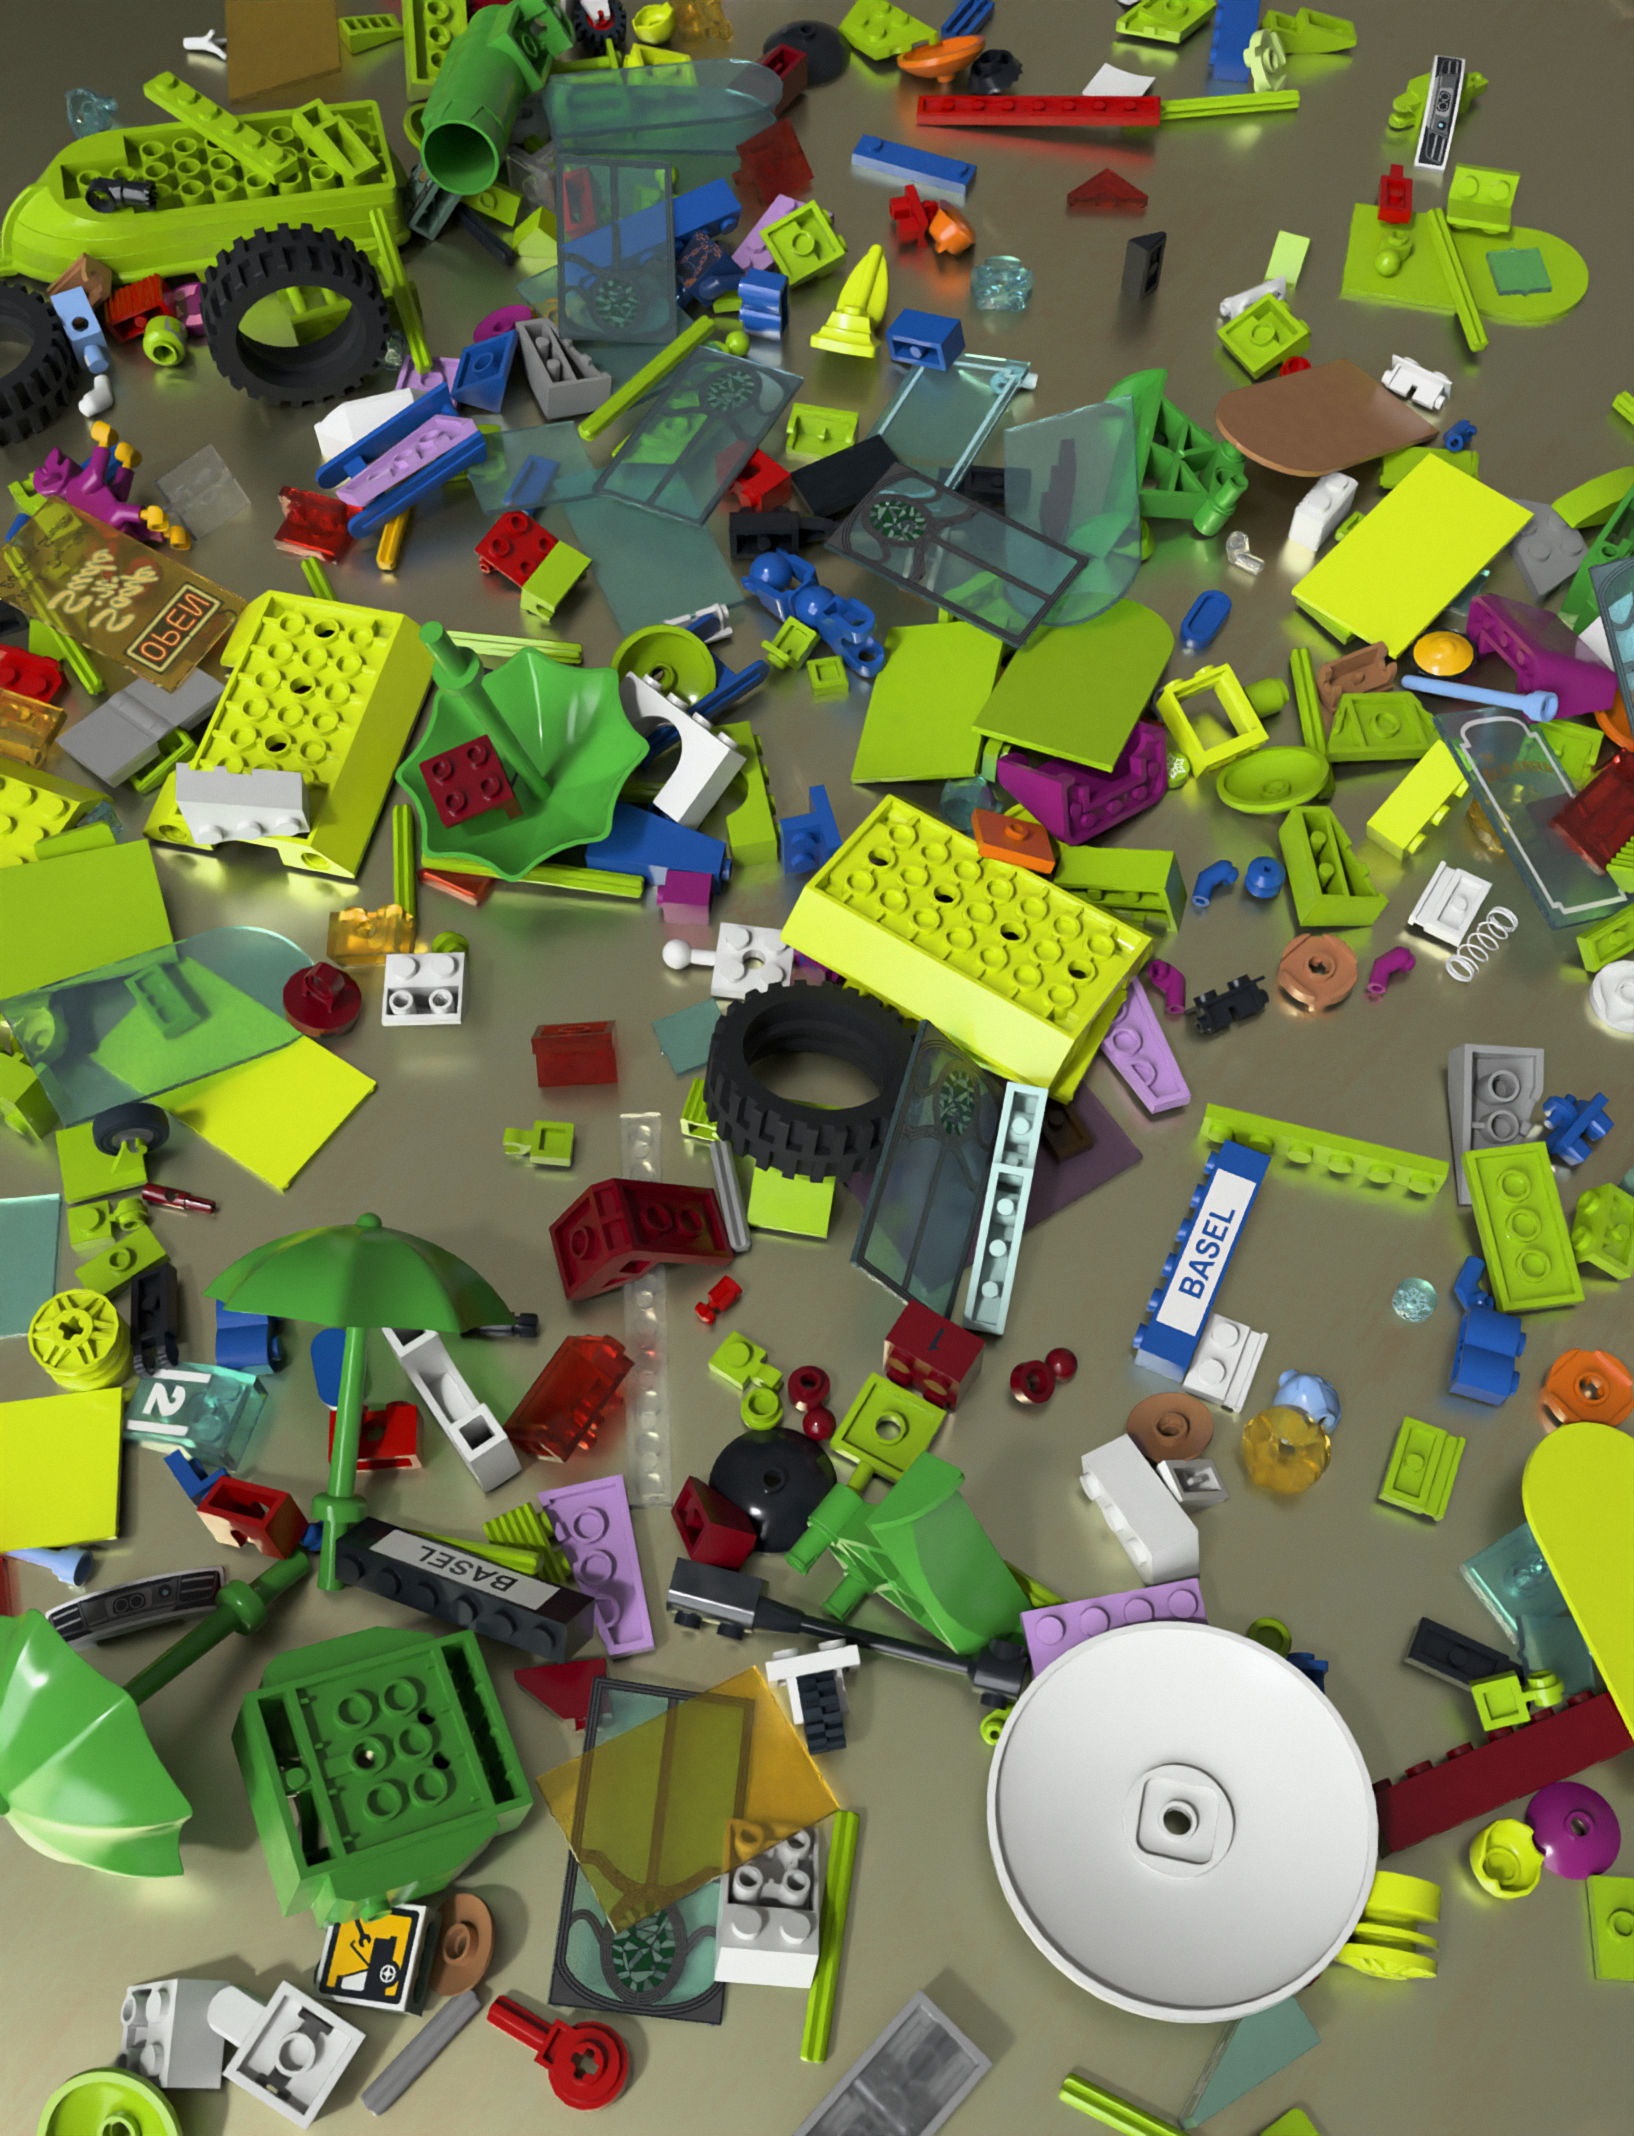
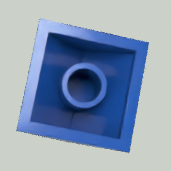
[450,329,519,414]

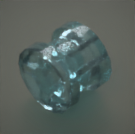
[376,328,408,371]

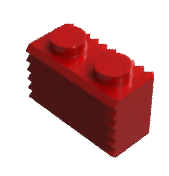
[102,273,178,344]

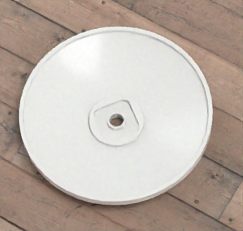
[987,1621,1378,2023]

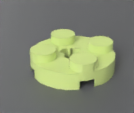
[1243,28,1287,93]

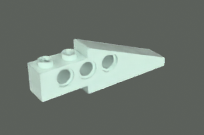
[962,1082,1048,1335]

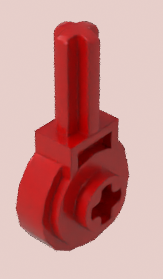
[487,1995,632,2112]

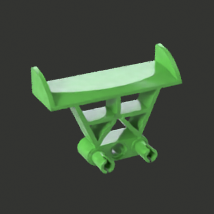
[1069,368,1248,561]
[784,1450,1036,1660]

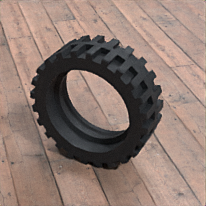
[199,223,391,407]
[0,280,79,447]
[703,979,928,1183]

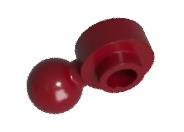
[1010,1347,1078,1405]
[788,1366,837,1441]

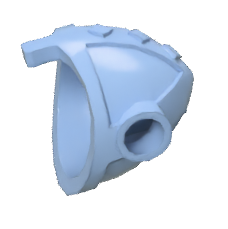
[1270,1369,1341,1446]

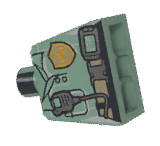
[400,160,463,240]

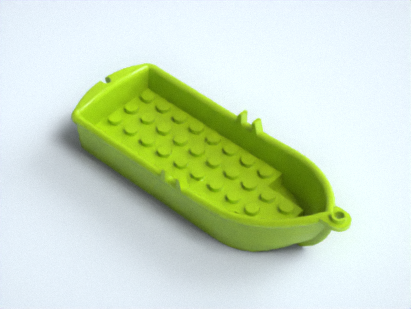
[0,100,413,287]

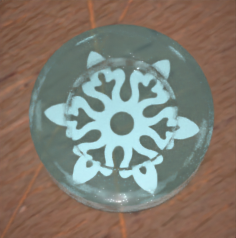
[1392,1278,1438,1322]

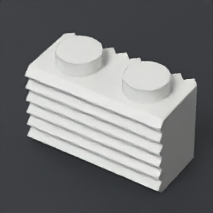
[1288,471,1358,551]

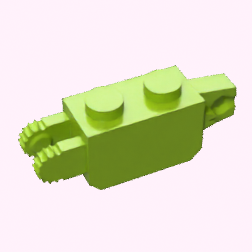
[1389,72,1488,129]

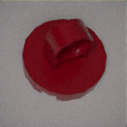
[282,962,361,1037]

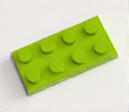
[1461,1141,1585,1314]

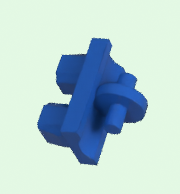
[1543,1092,1614,1166]

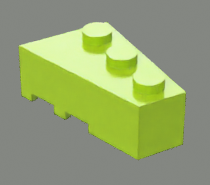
[1053,845,1188,933]
[0,1043,73,1139]

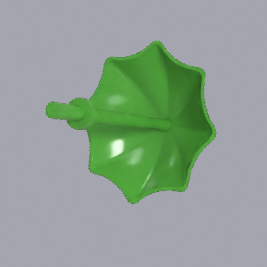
[395,621,649,882]
[201,1212,517,1591]
[0,1549,311,1879]

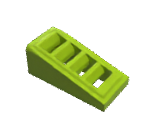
[337,13,404,54]
[129,725,199,795]

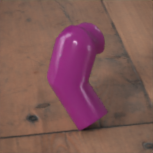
[1367,946,1416,994]
[1147,959,1186,1014]

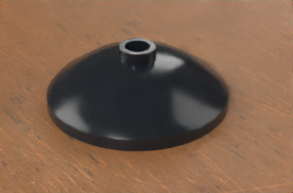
[763,20,851,85]
[708,1427,838,1556]

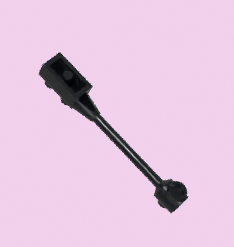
[729,502,1006,559]
[666,1557,1028,1711]

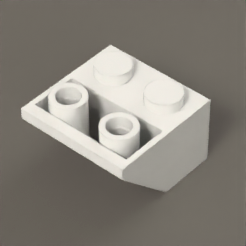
[381,952,471,1026]
[115,1978,230,2092]

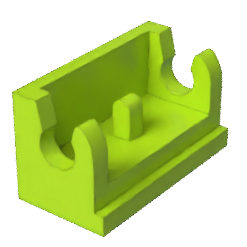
[786,402,859,459]
[520,540,592,620]
[1513,719,1604,784]

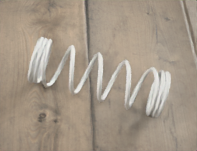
[1446,906,1518,982]

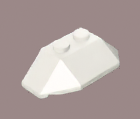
[314,388,443,466]

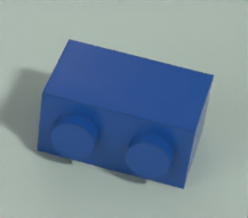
[885,308,966,372]

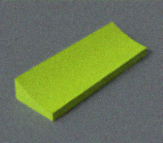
[402,0,467,102]

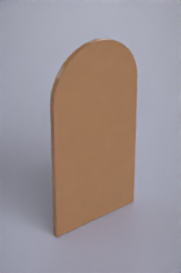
[1215,358,1440,477]

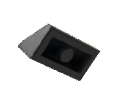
[1121,231,1167,301]

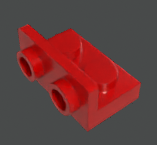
[0,644,70,717]

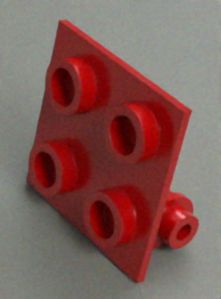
[474,504,559,588]

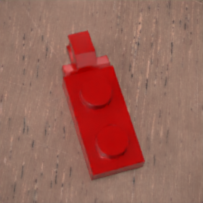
[1377,164,1413,224]

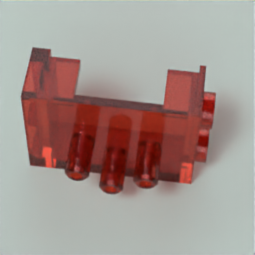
[502,1334,635,1463]

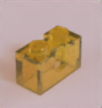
[326,904,417,968]

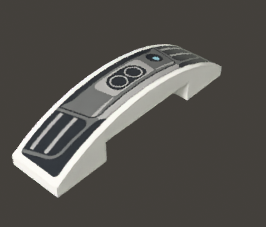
[1413,55,1465,173]
[45,1566,227,1652]

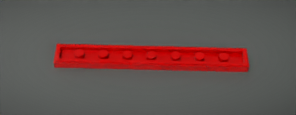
[916,95,1161,126]

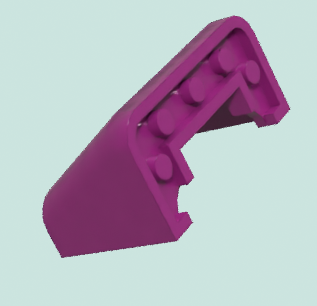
[1466,593,1618,724]
[996,721,1167,846]

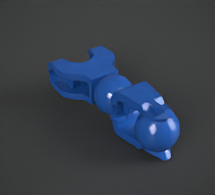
[740,548,887,677]

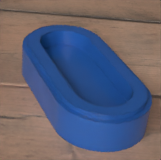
[1179,590,1232,649]
[310,1328,346,1411]

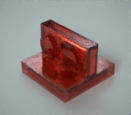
[731,117,814,207]
[273,486,365,566]
[531,1020,618,1087]

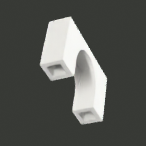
[619,671,746,831]
[380,1328,522,1494]

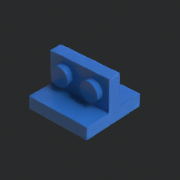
[779,784,842,874]

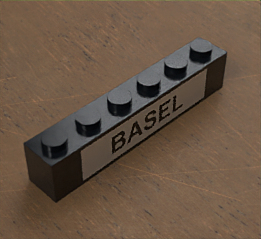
[335,1516,595,1665]

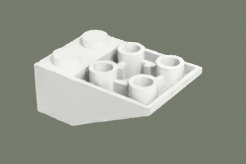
[714,1820,819,1989]

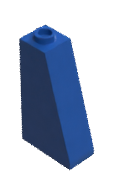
[585,799,733,895]

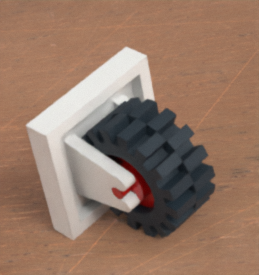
[560,0,627,55]
[765,1639,861,1756]

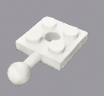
[662,922,794,1000]

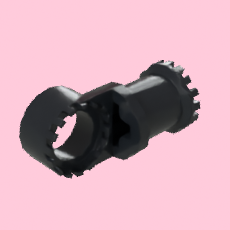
[85,177,158,213]

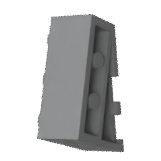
[515,317,612,420]

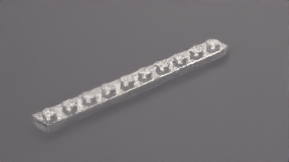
[620,1112,673,1510]

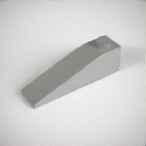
[1448,1043,1544,1205]

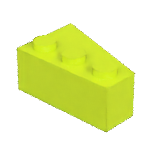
[1366,739,1476,862]

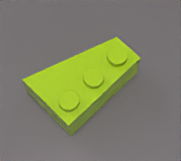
[1278,806,1389,926]

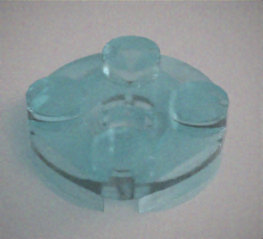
[969,256,1034,312]

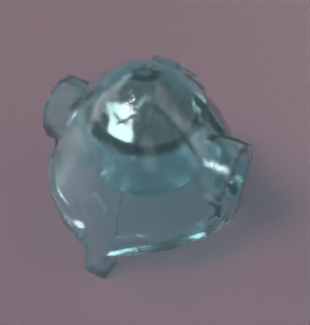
[64,87,118,140]
[939,776,1004,834]

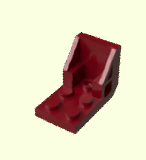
[549,1178,735,1301]

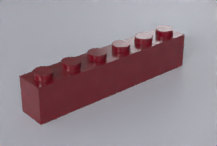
[1372,1689,1634,1860]

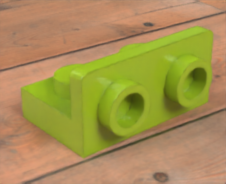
[1569,1183,1634,1280]

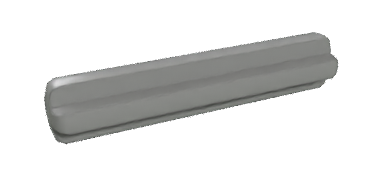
[710,1140,752,1253]
[360,1989,482,2116]

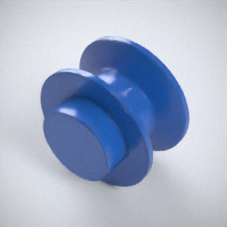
[1245,856,1286,898]

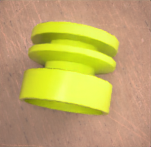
[28,1289,135,1394]
[1333,1870,1442,1980]

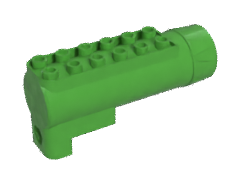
[420,0,576,195]

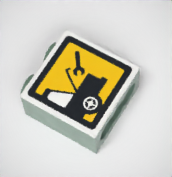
[312,1903,444,2017]

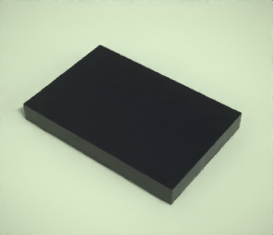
[790,434,908,517]

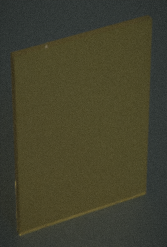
[535,1666,840,1935]

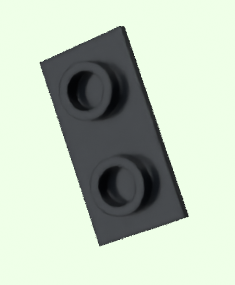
[1184,974,1269,1034]

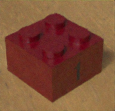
[883,1298,986,1412]

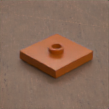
[971,807,1055,874]

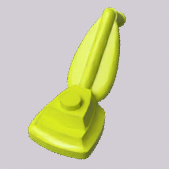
[810,244,889,357]

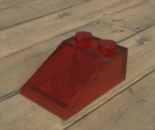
[1547,747,1634,878]

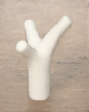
[184,29,228,61]

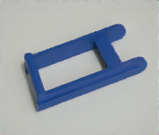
[315,381,487,539]
[640,613,770,769]

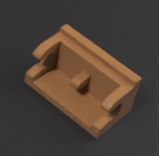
[47,252,112,329]
[1316,641,1397,716]

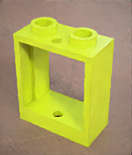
[1156,663,1269,779]

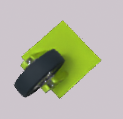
[55,1103,170,1204]

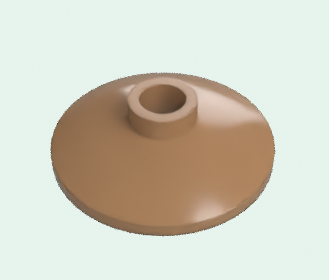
[1126,1392,1214,1463]
[429,1893,496,1997]

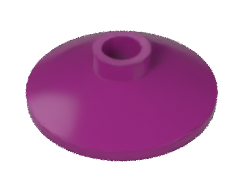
[473,305,533,344]
[1525,1781,1621,1880]

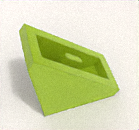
[511,205,572,258]
[1264,230,1313,290]

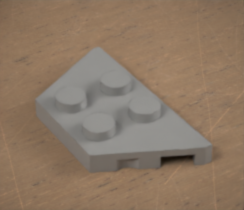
[1505,496,1589,604]

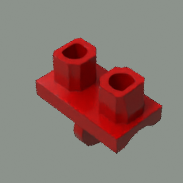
[889,184,939,249]

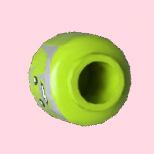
[143,315,189,366]

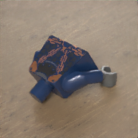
[674,229,746,311]

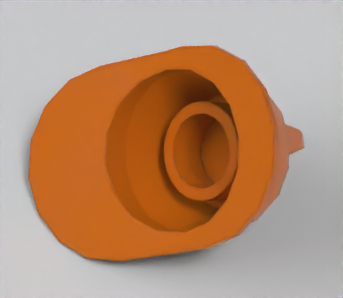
[929,199,976,256]

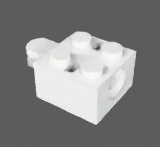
[207,1979,366,2130]

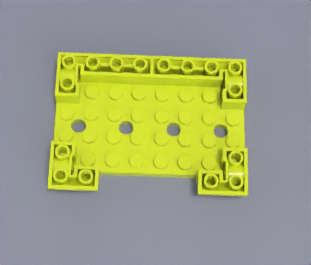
[142,590,435,879]
[780,794,1162,1092]

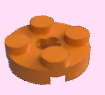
[1542,1348,1634,1428]

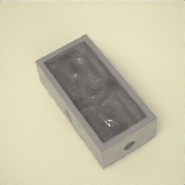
[792,1989,993,2136]

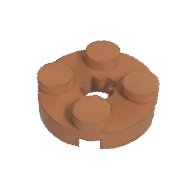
[1277,933,1358,1010]

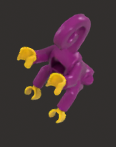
[33,420,191,603]

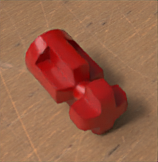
[695,1275,743,1325]

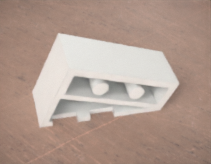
[176,762,310,845]
[1080,1433,1200,1588]

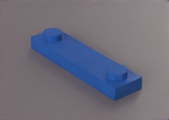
[852,134,977,195]

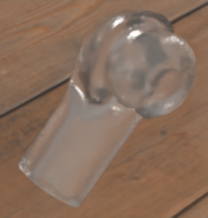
[1226,531,1265,577]

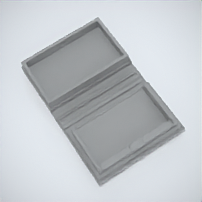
[55,656,226,788]

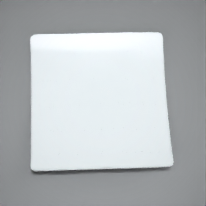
[1082,63,1155,96]

